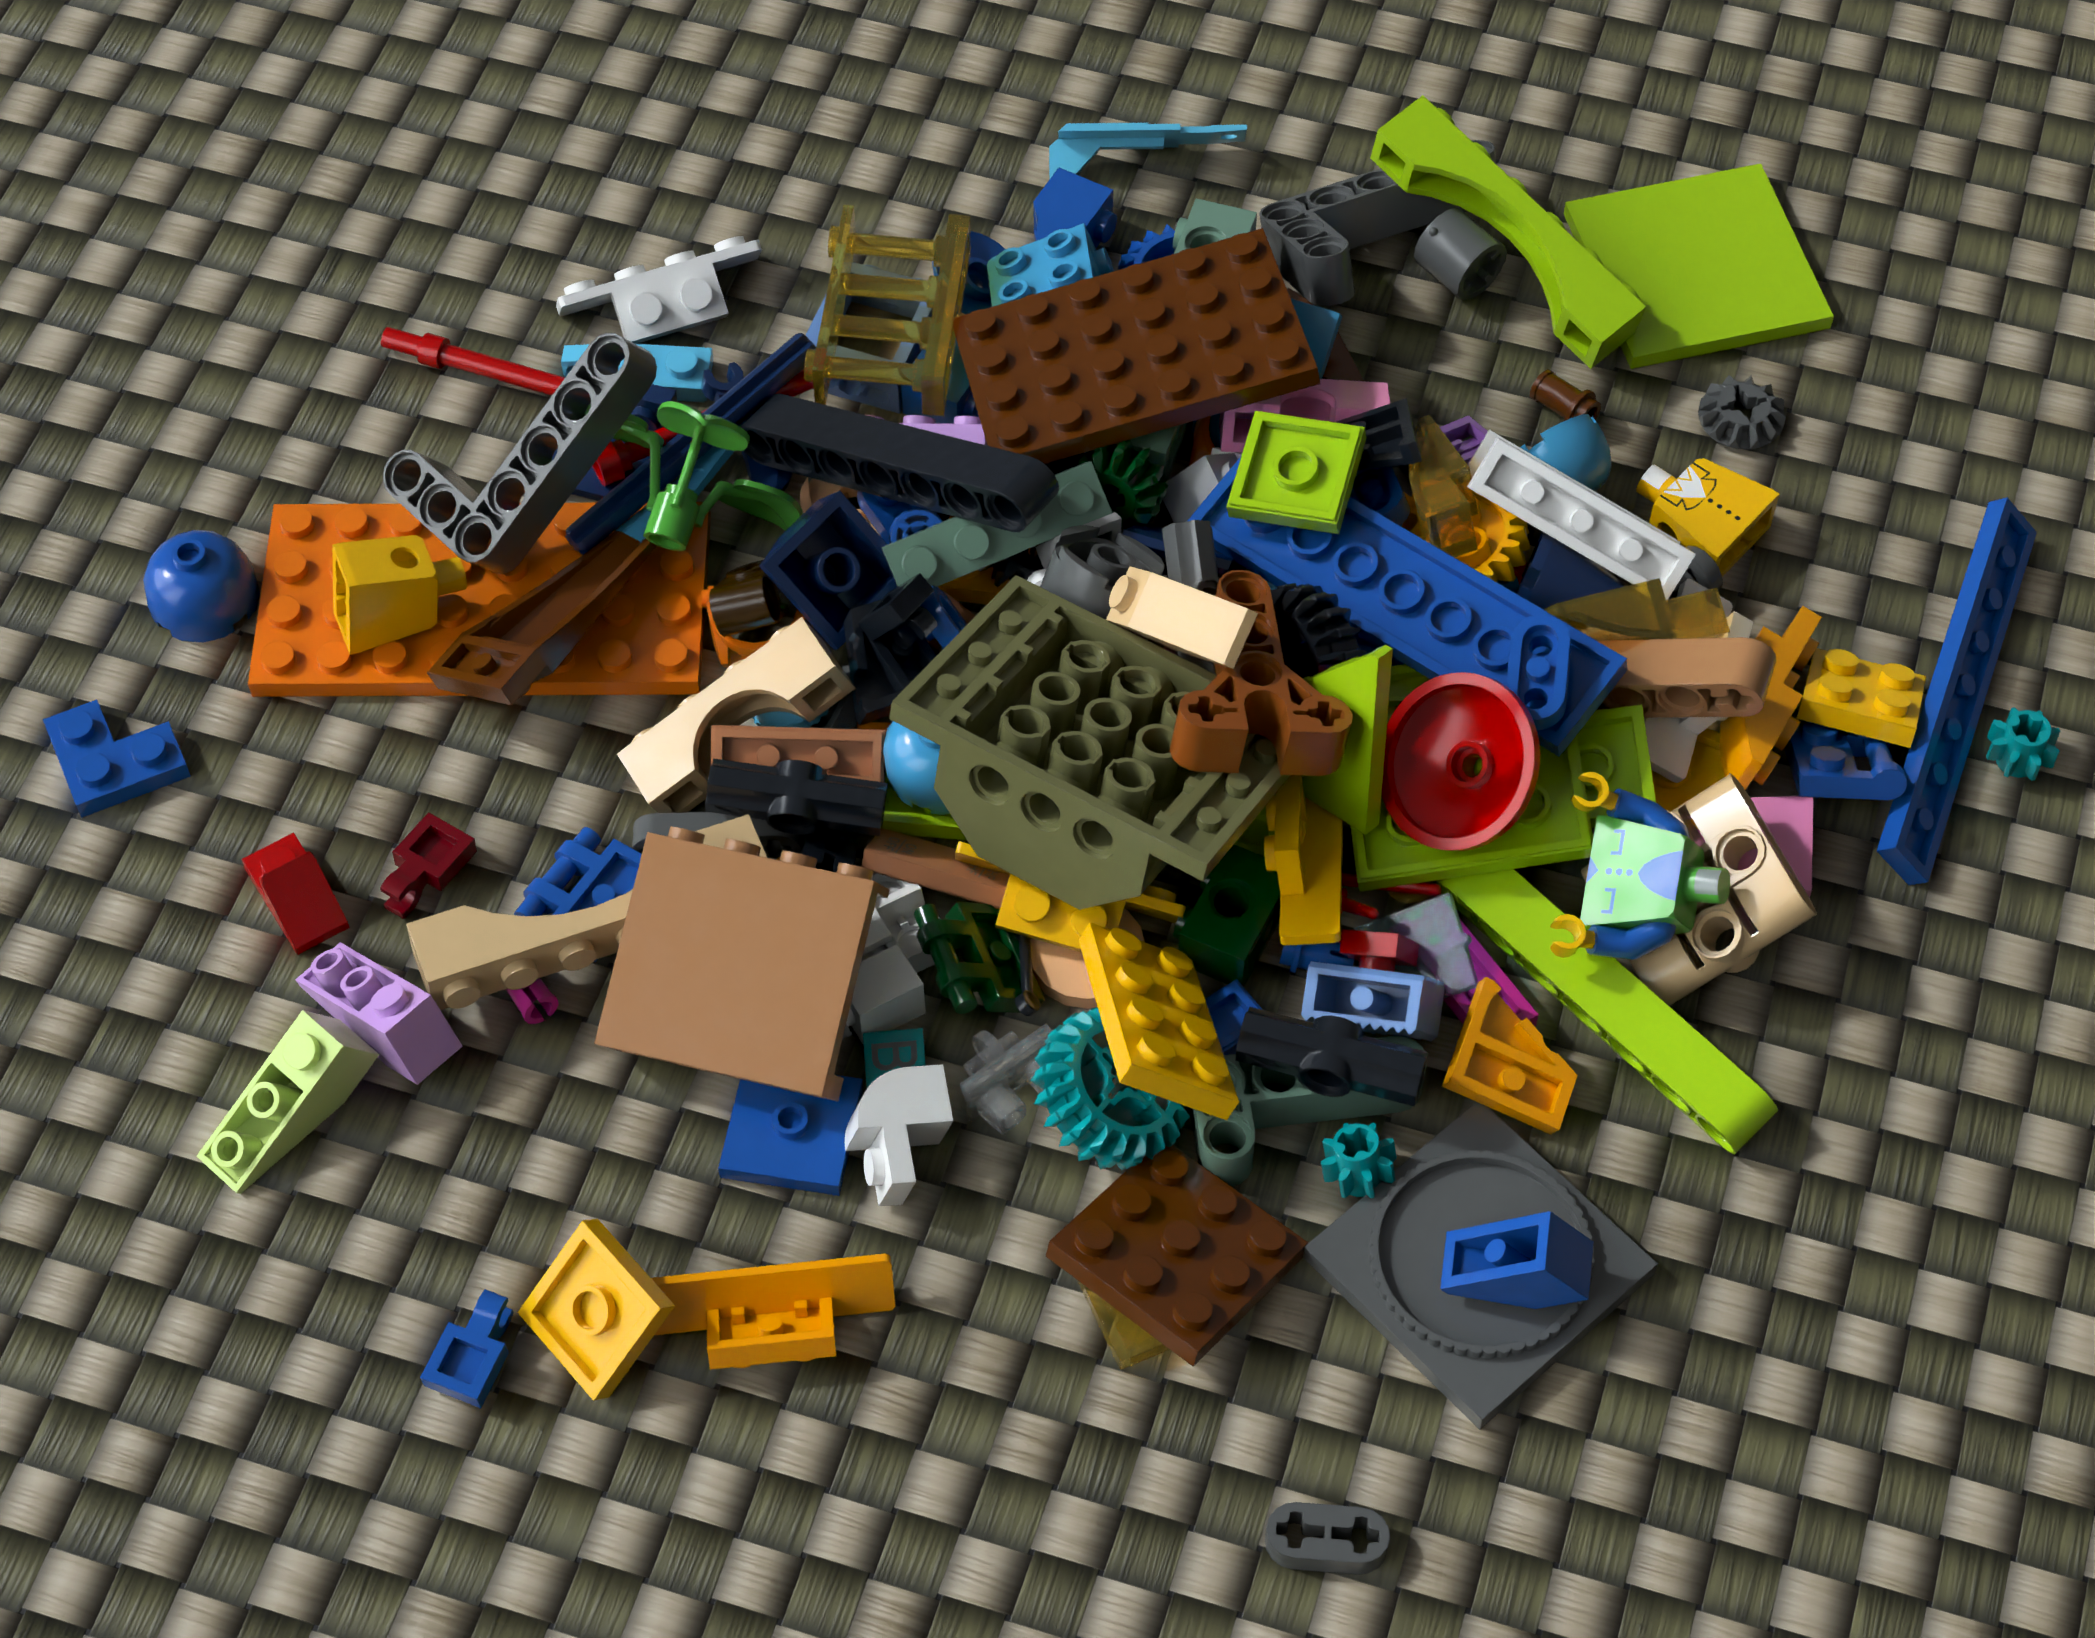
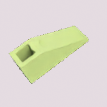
[197,1010,379,1194]

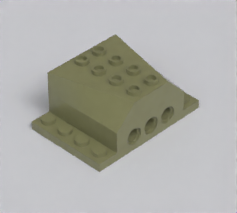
[889,575,1291,910]

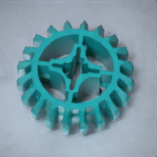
[1030,1008,1190,1171]

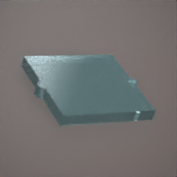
[1354,893,1478,999]

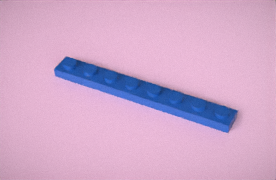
[1877,497,2037,885]

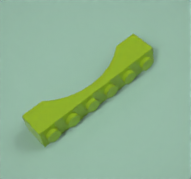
[1370,95,1647,369]

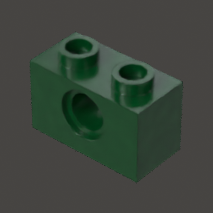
[1173,844,1280,987]

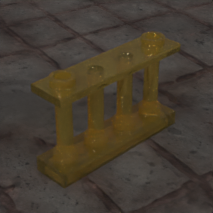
[804,205,971,416]

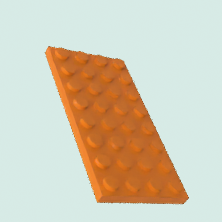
[248,502,711,697]

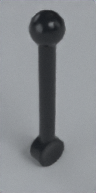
[1013,933,1041,1016]

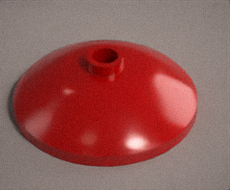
[1381,672,1540,851]

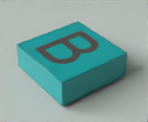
[863,1028,926,1088]

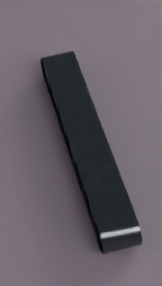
[740,394,1059,532]

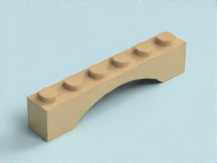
[406,814,767,1010]

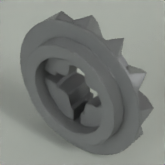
[1698,375,1786,449]

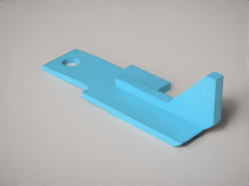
[1049,123,1247,180]

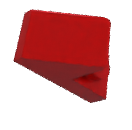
[241,832,350,955]

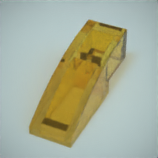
[1409,415,1478,558]
[1545,578,1730,641]

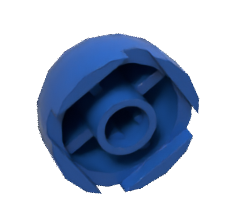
[143,530,260,643]

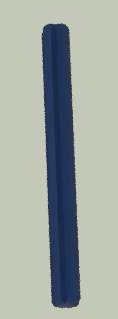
[565,333,817,555]

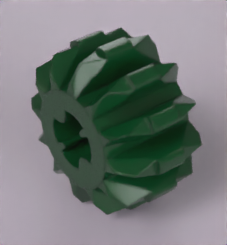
[1078,439,1169,530]

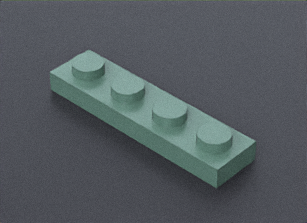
[881,461,1112,587]

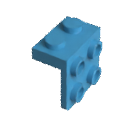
[987,223,1114,307]

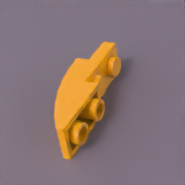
[1720,605,1822,790]

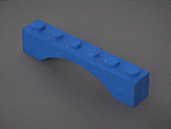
[901,167,1117,424]

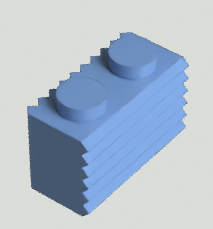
[1301,961,1445,1042]

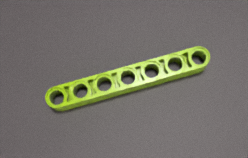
[1436,869,1778,1155]

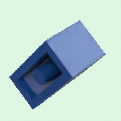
[1440,1211,1594,1309]

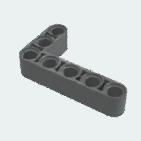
[1259,140,1497,306]
[383,333,657,574]

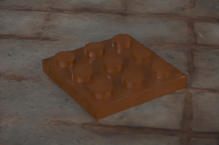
[1046,1145,1308,1366]

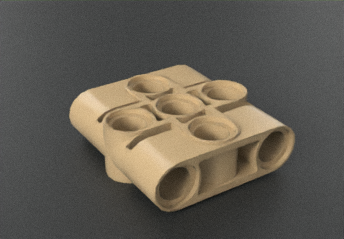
[1581,773,1817,1006]

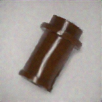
[1530,369,1601,421]

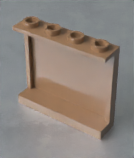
[594,827,890,1102]

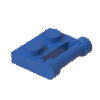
[1784,722,1907,800]

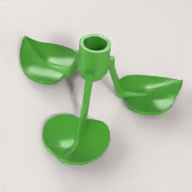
[585,401,803,551]

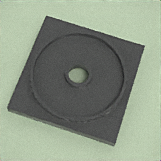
[1303,1102,1658,1430]

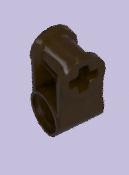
[709,560,790,637]

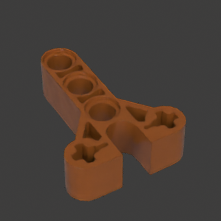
[1170,570,1353,776]

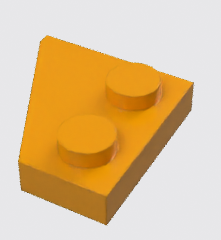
[1442,977,1578,1135]

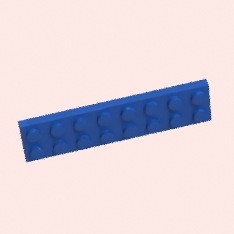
[1187,455,1628,757]

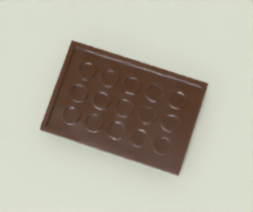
[951,228,1321,464]

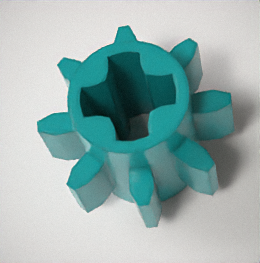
[1986,707,2061,781]
[1321,1122,1397,1199]

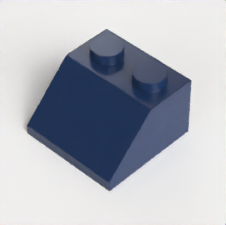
[760,491,897,650]

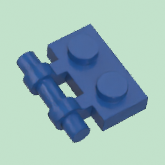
[514,827,642,962]

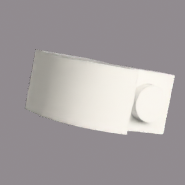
[845,1064,953,1206]

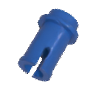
[1279,942,1354,973]

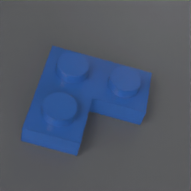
[43,699,191,818]

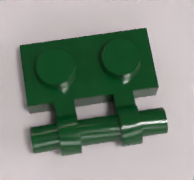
[914,902,1045,1014]

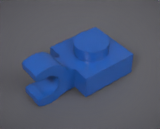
[420,1289,514,1408]

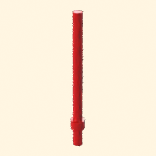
[381,327,565,396]

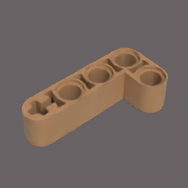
[1597,637,1776,718]

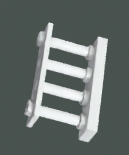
[1461,429,1696,603]

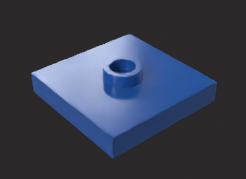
[718,1075,864,1196]

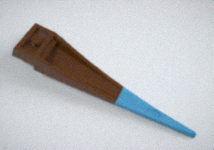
[427,414,753,705]

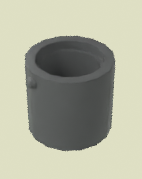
[1414,208,1507,300]

